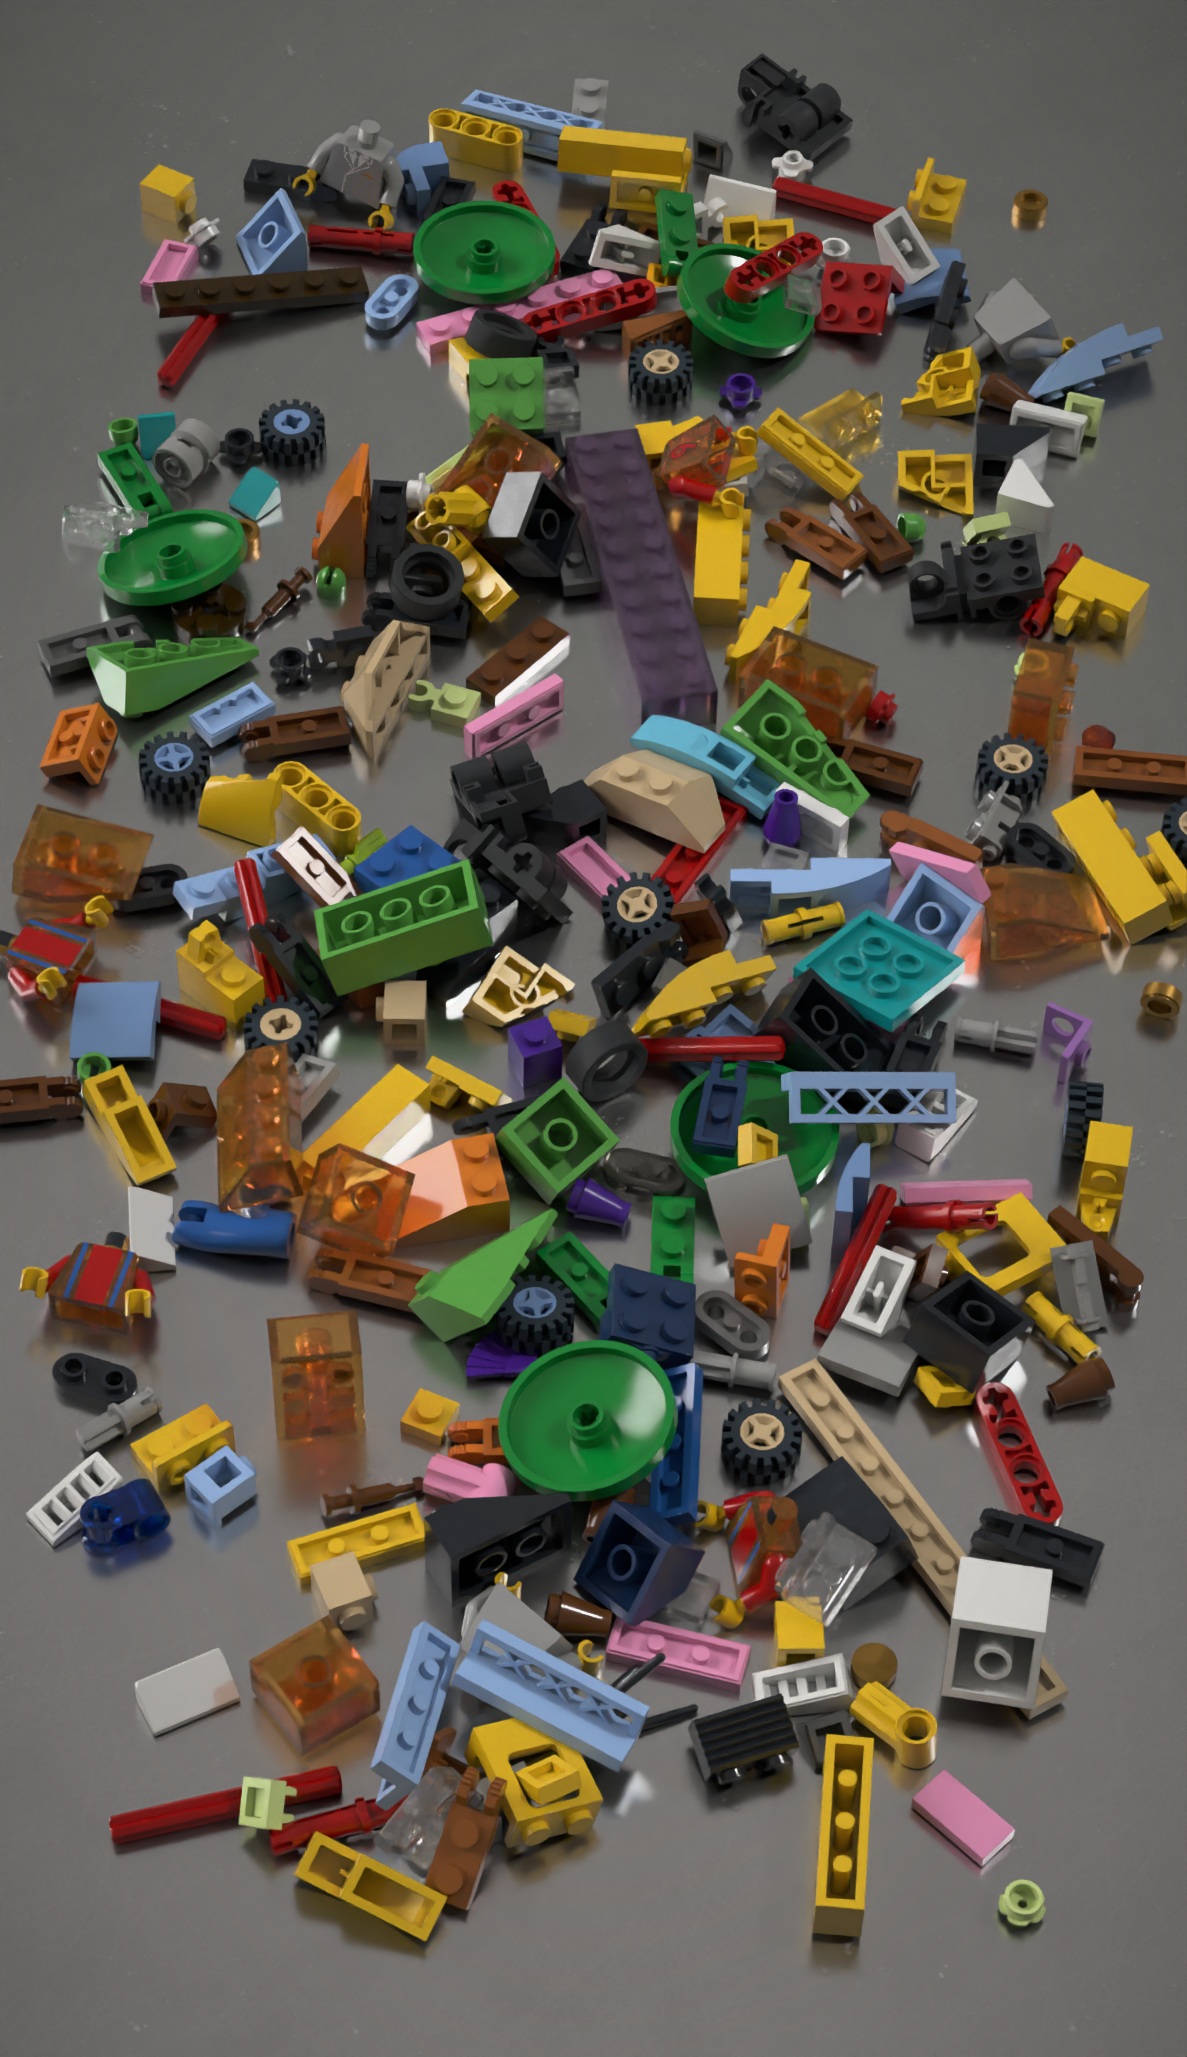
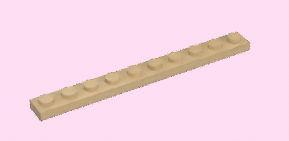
[778,1358,1069,1720]

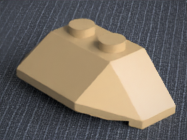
[340,620,430,759]
[584,749,725,854]

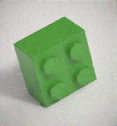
[469,357,546,441]
[495,1077,620,1205]

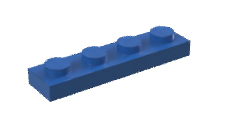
[649,1362,703,1527]

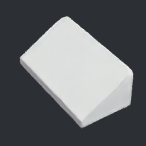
[704,174,777,221]
[1009,400,1088,458]
[128,1187,176,1272]
[134,1648,241,1737]

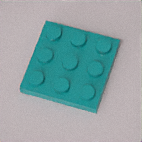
[793,909,966,1033]

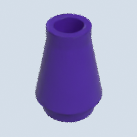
[762,789,802,850]
[566,1178,632,1228]

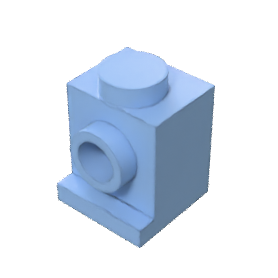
[184,1445,257,1528]

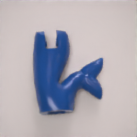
[172,1172,297,1260]

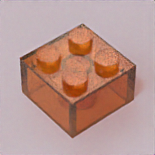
[1008,638,1079,756]
[296,1143,416,1258]
[249,1615,381,1757]

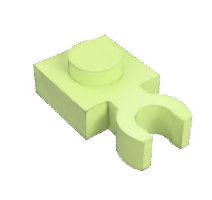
[408,680,481,728]

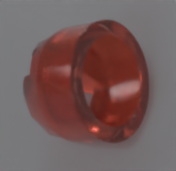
[1082,724,1116,749]

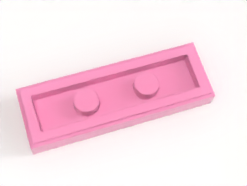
[464,673,564,759]
[889,842,991,904]
[900,1179,1033,1205]
[605,1616,751,1693]

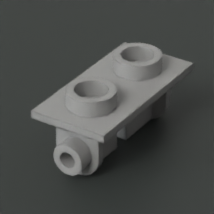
[964,781,1022,861]
[1050,1240,1109,1332]

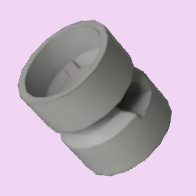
[152,418,220,488]

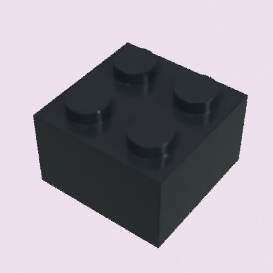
[482,471,582,577]
[903,1270,1036,1394]

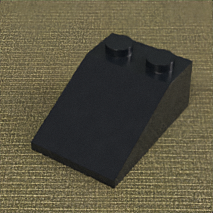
[751,967,895,1105]
[776,1456,919,1611]
[424,1493,572,1607]

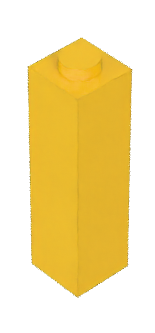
[557,125,693,180]
[299,1064,431,1204]

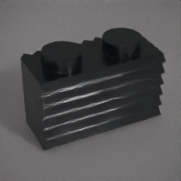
[688,1693,799,1785]

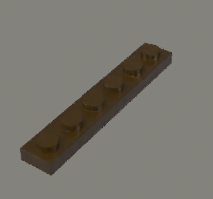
[152,266,370,318]

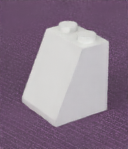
[941,1556,1053,1710]

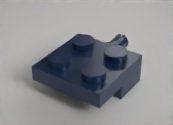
[599,1263,696,1370]

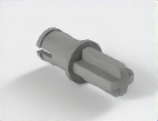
[954,1016,1038,1054]
[689,1350,777,1392]
[76,1387,163,1451]

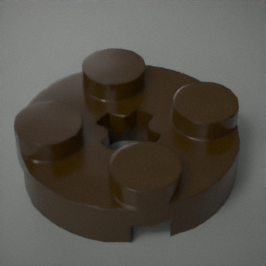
[171,583,248,643]

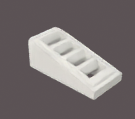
[895,1089,978,1162]
[26,1452,126,1547]
[752,1653,854,1716]

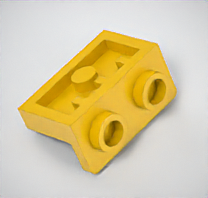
[906,157,967,234]
[1145,830,1187,930]
[130,1403,236,1491]

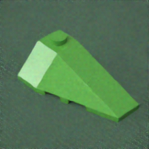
[86,637,259,718]
[719,679,870,820]
[408,1208,558,1342]

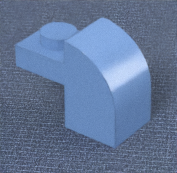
[396,141,449,218]

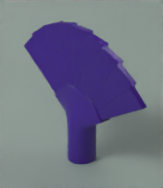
[466,1330,540,1378]

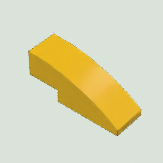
[82,1065,177,1186]
[293,1831,448,1942]

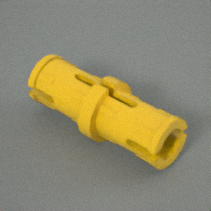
[760,901,845,945]
[1021,1291,1101,1365]

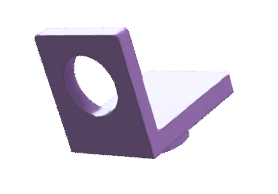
[1043,1002,1094,1084]

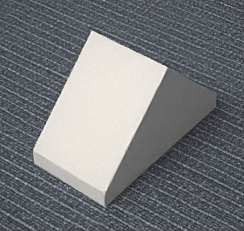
[873,206,940,286]
[589,224,660,277]
[995,458,1055,535]
[841,1245,916,1337]

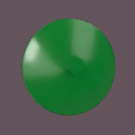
[413,201,555,305]
[677,243,815,358]
[97,509,248,606]
[670,1061,840,1195]
[498,1340,678,1501]

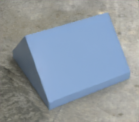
[235,188,308,275]
[886,862,986,958]

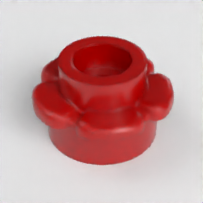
[865,690,899,727]

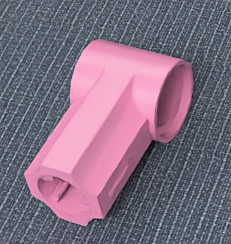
[422,1453,520,1503]

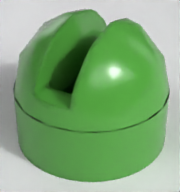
[108,418,139,447]
[896,513,927,543]
[316,566,347,599]
[77,1052,111,1084]

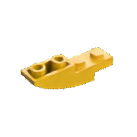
[406,509,519,622]
[724,559,812,685]
[631,950,777,1039]

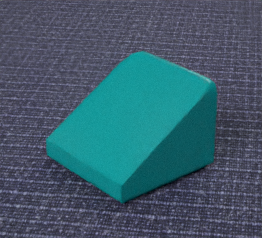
[137,412,176,460]
[228,467,281,521]

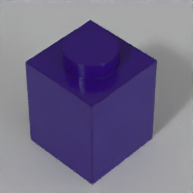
[508,1016,562,1090]

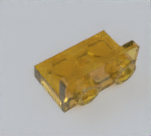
[798,388,883,450]

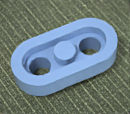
[365,274,419,330]

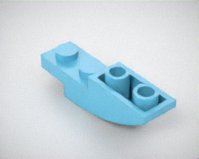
[629,714,782,820]

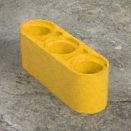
[428,108,523,173]
[273,761,362,857]

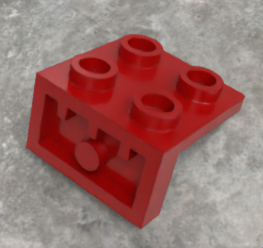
[813,262,906,336]

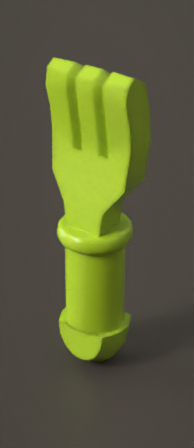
[339,828,387,875]

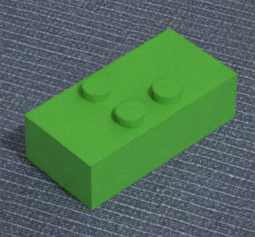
[314,859,494,996]

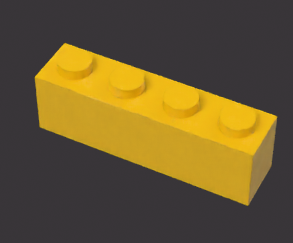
[692,493,751,626]
[1051,790,1174,945]
[813,1734,874,1937]

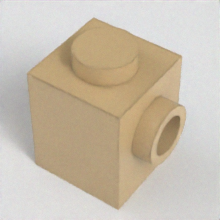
[376,979,427,1045]
[310,1551,378,1634]

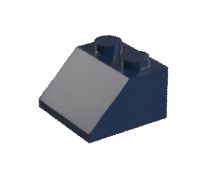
[573,1500,706,1627]

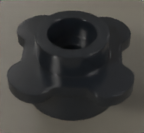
[219,428,262,464]
[269,647,312,684]

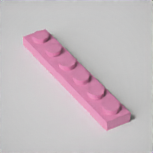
[416,268,622,356]

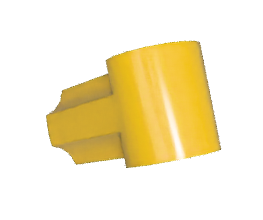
[424,485,493,535]
[850,1681,937,1769]

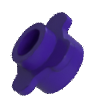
[719,373,762,409]

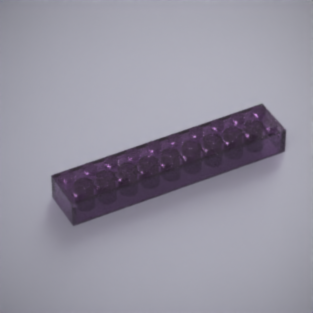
[564,428,718,728]

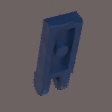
[692,1056,749,1158]

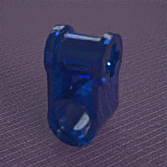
[80,1478,171,1555]

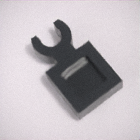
[537,335,579,382]
[306,625,374,669]
[694,872,743,933]

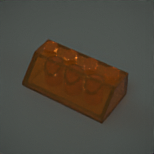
[217,1042,304,1213]

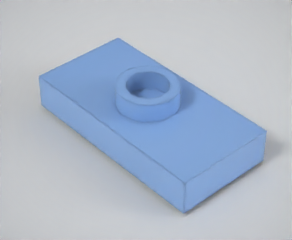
[189,682,276,748]

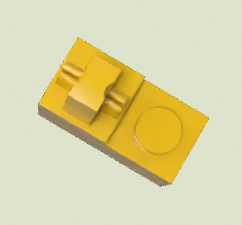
[1052,556,1150,639]
[176,920,265,1032]
[1076,1121,1133,1242]

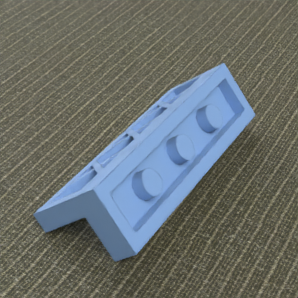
[460,90,603,161]
[781,1072,956,1124]
[451,1619,650,1773]
[370,1621,461,1811]

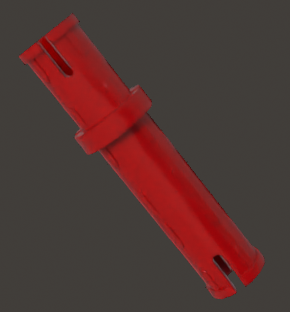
[307,224,415,256]
[1019,543,1084,636]
[882,1200,998,1234]
[267,1795,413,1857]

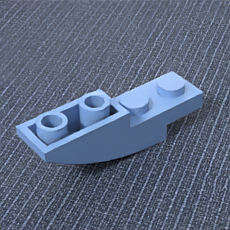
[1028,323,1164,403]
[172,833,336,922]
[729,857,891,919]

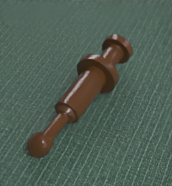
[244,567,312,633]
[320,1477,424,1517]

